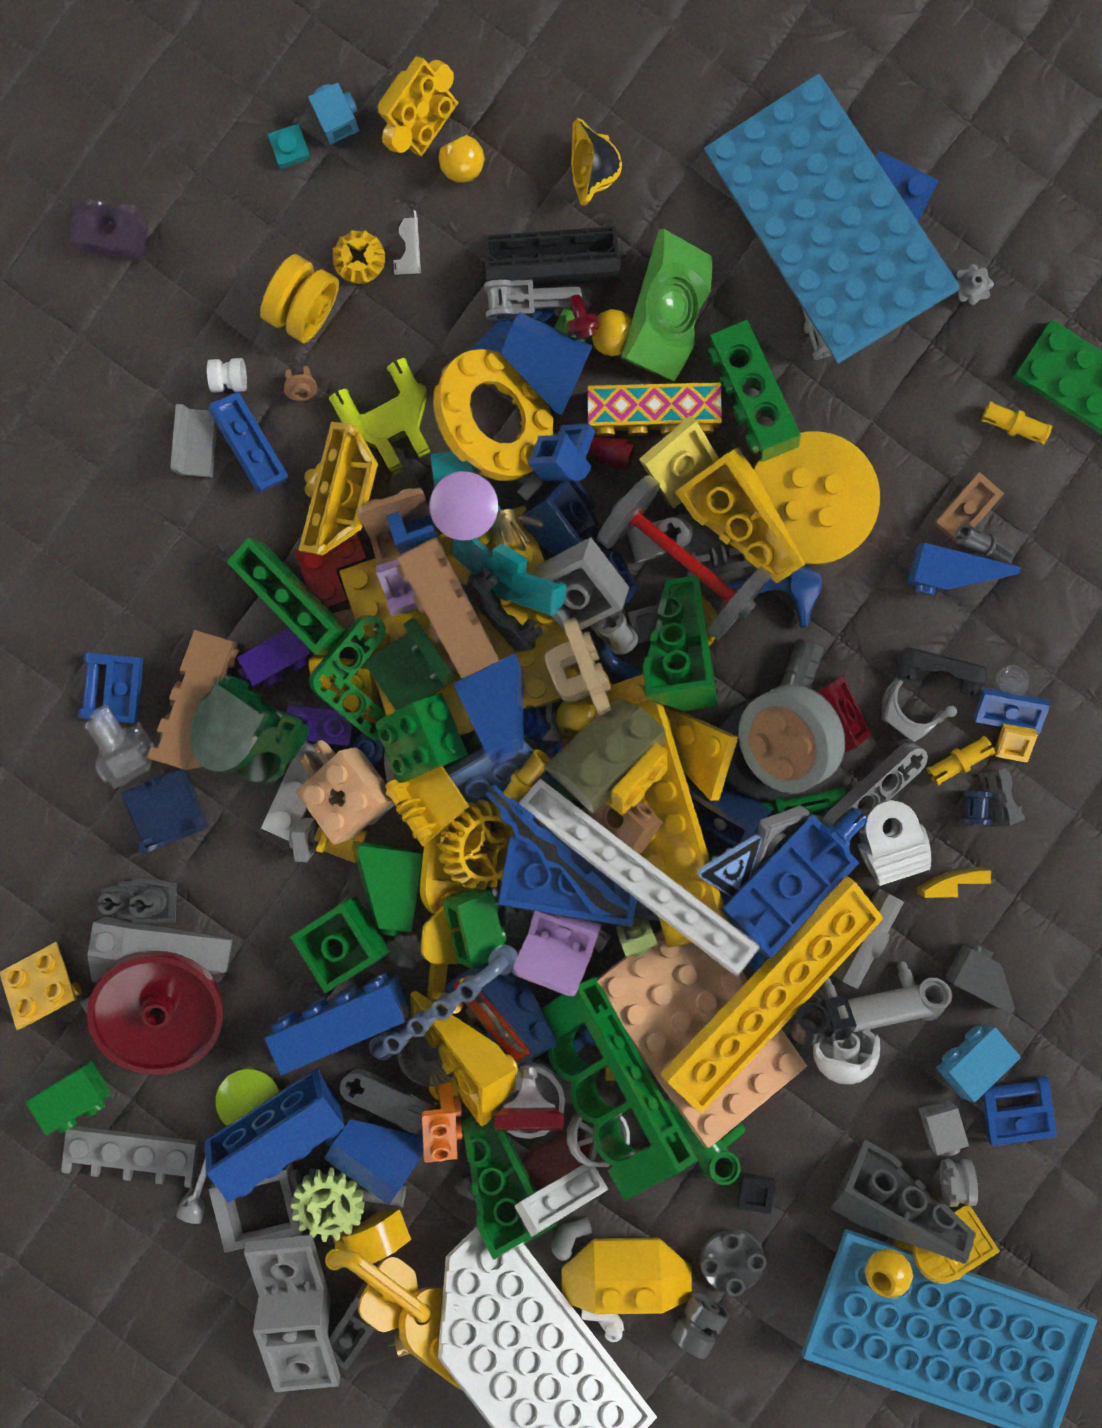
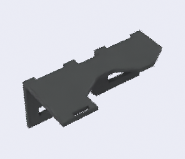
[979,768,1025,827]

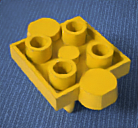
[377,56,458,157]

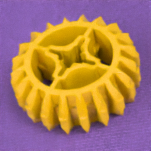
[436,800,524,890]

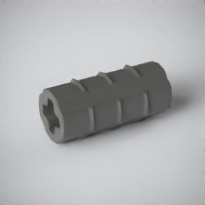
[780,639,824,689]

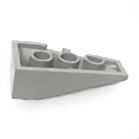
[87,917,233,982]

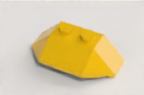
[299,422,378,556]
[561,1238,692,1314]

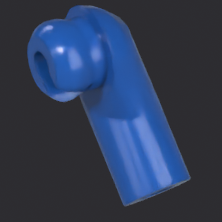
[598,641,639,680]

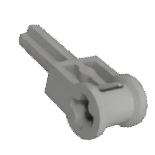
[484,280,582,321]

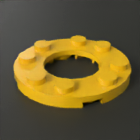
[433,349,553,481]

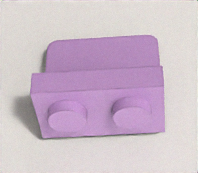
[512,911,601,996]

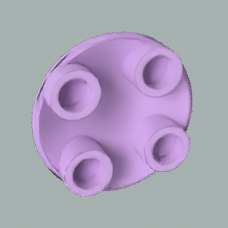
[430,472,498,540]

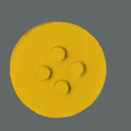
[753,431,880,566]

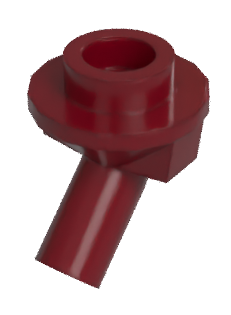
[568,295,601,340]

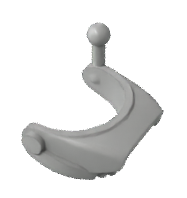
[881,678,957,743]

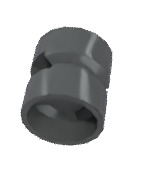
[670,1292,730,1359]

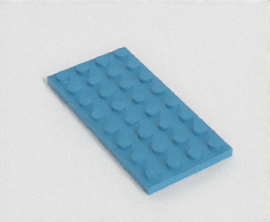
[704,73,959,364]
[801,1229,1097,1428]

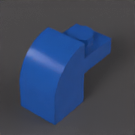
[528,423,595,482]

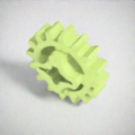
[291,1168,365,1242]

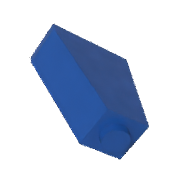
[500,312,592,415]
[453,653,523,763]
[324,1119,424,1205]

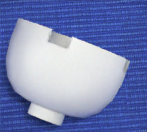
[813,1029,880,1085]

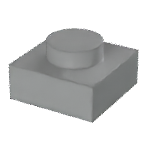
[289,817,318,862]

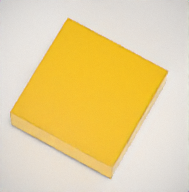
[994,724,1038,763]

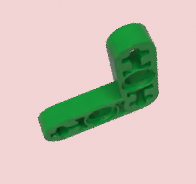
[309,615,387,740]

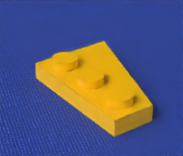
[663,704,738,801]

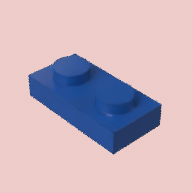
[973,688,1050,734]

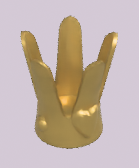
[491,506,530,551]

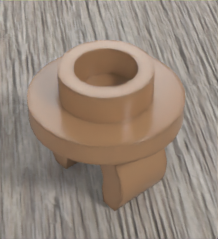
[284,366,317,401]

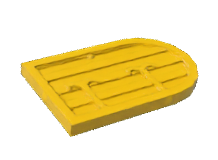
[913,1206,1000,1284]

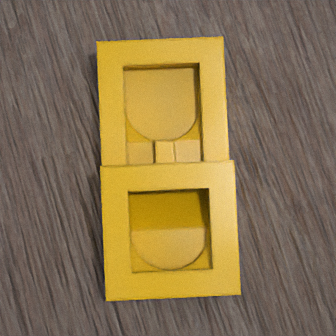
[917,867,991,898]

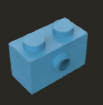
[936,1024,1021,1103]

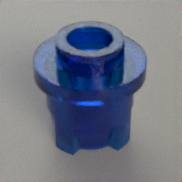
[523,705,551,743]

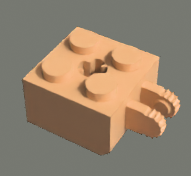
[295,740,394,845]

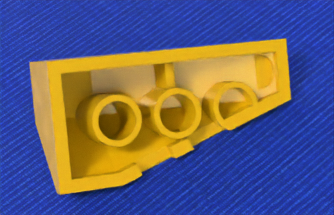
[675,448,805,583]

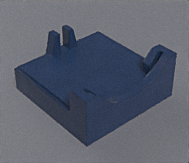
[121,768,209,855]

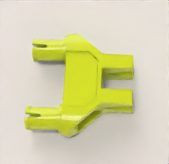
[329,358,431,473]

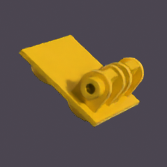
[385,766,469,846]
[0,942,82,1030]

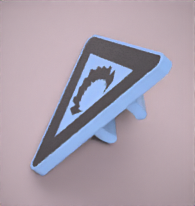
[697,835,762,897]

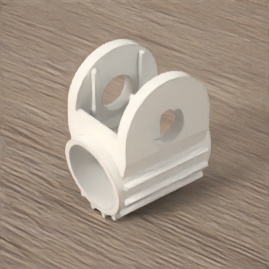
[858,800,931,886]

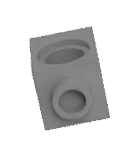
[918,1100,969,1156]

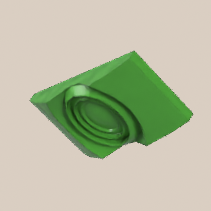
[621,229,712,382]

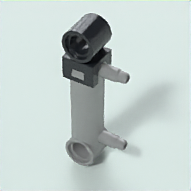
[790,961,952,1046]

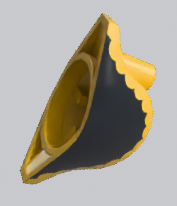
[571,118,622,206]

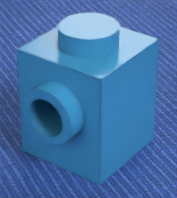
[308,83,359,145]

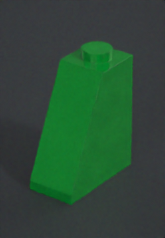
[352,841,423,936]

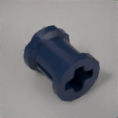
[961,790,993,825]

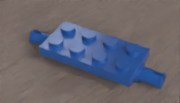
[721,807,868,958]

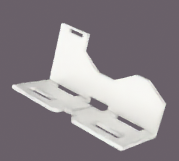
[393,211,421,275]

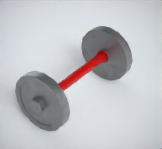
[597,475,772,640]

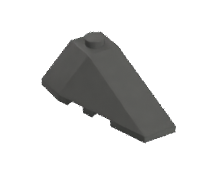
[831,1139,976,1264]

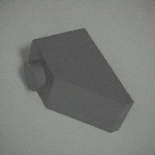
[945,943,1015,1015]

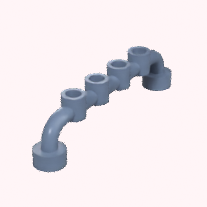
[369,945,518,1060]

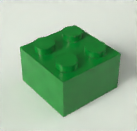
[290,895,390,993]

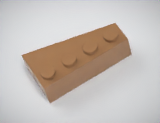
[396,537,499,679]
[147,630,241,770]

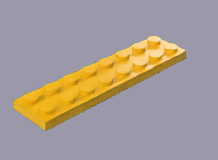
[606,674,729,948]
[660,876,884,1114]

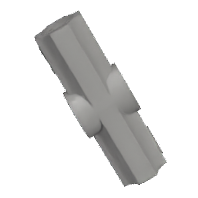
[832,888,904,989]

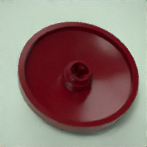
[87,951,224,1075]

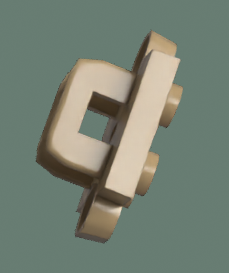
[545,617,611,716]

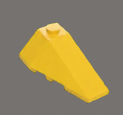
[410,991,518,1127]

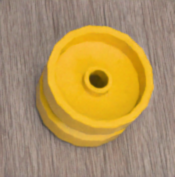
[260,254,339,343]

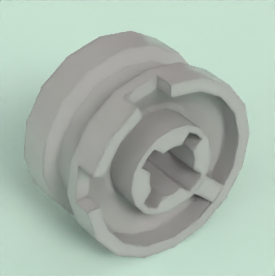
[939,1158,978,1207]

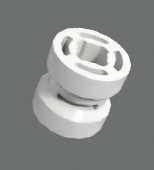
[207,358,247,393]

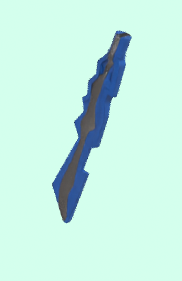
[485,784,630,915]

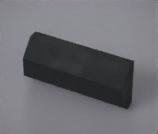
[484,226,621,285]

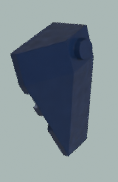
[519,480,638,606]

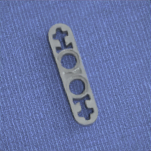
[822,742,928,827]

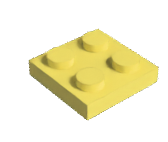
[639,416,719,508]

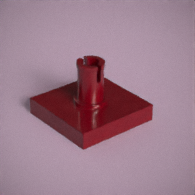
[816,674,872,753]

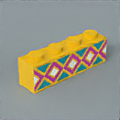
[587,383,722,437]

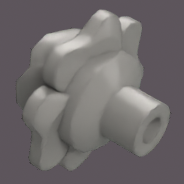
[956,264,994,305]

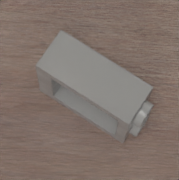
[209,1162,303,1253]

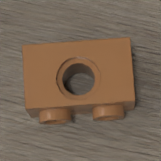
[582,801,663,854]

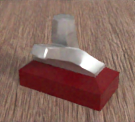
[495,1068,563,1131]

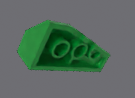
[643,575,718,711]
[462,1115,557,1260]

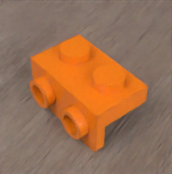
[421,1083,462,1163]

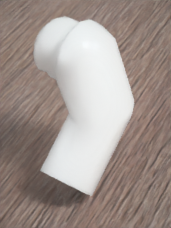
[581,1310,624,1342]

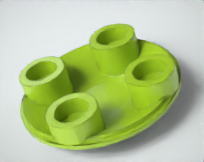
[216,1067,281,1126]

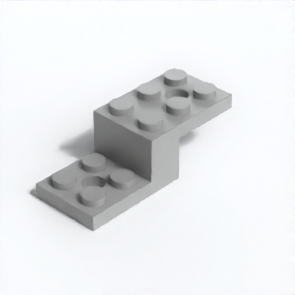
[244,1235,340,1392]

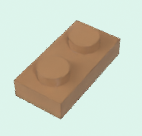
[933,472,1004,545]

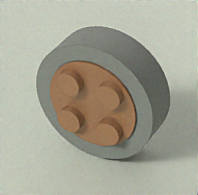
[739,685,845,793]

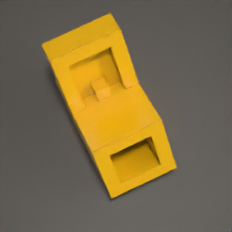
[331,1209,411,1264]

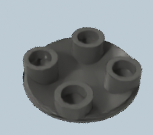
[700,1229,766,1297]

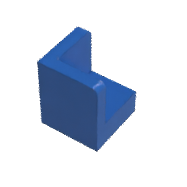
[386,511,440,555]

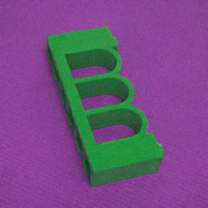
[541,977,698,1201]

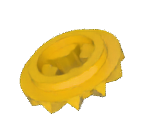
[333,230,385,284]

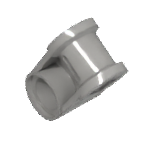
[627,518,694,563]
[590,610,638,655]

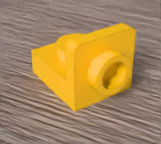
[314,826,368,863]

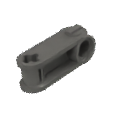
[340,1068,438,1136]

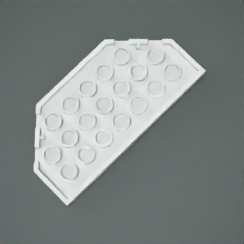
[438,1227,657,1428]

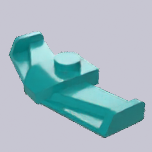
[451,538,566,616]

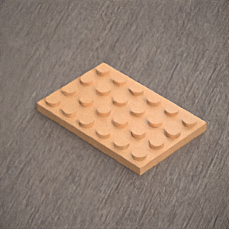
[597,929,807,1149]

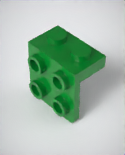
[376,693,468,783]

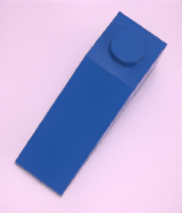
[907,543,1021,596]

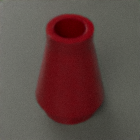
[587,437,635,471]

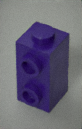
[237,628,314,689]
[282,704,357,746]

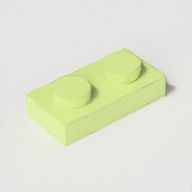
[615,918,658,957]

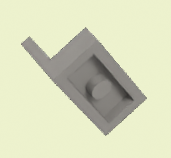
[171,404,217,479]

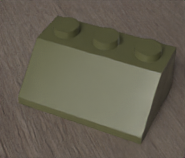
[544,698,665,813]

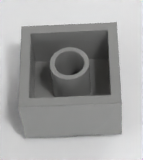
[534,537,629,633]

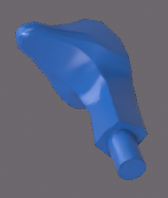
[728,566,822,628]

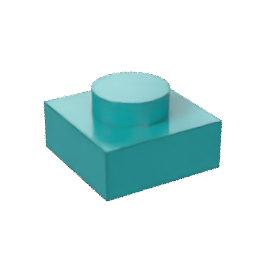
[268,123,311,170]

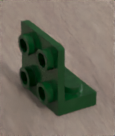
[365,617,456,711]

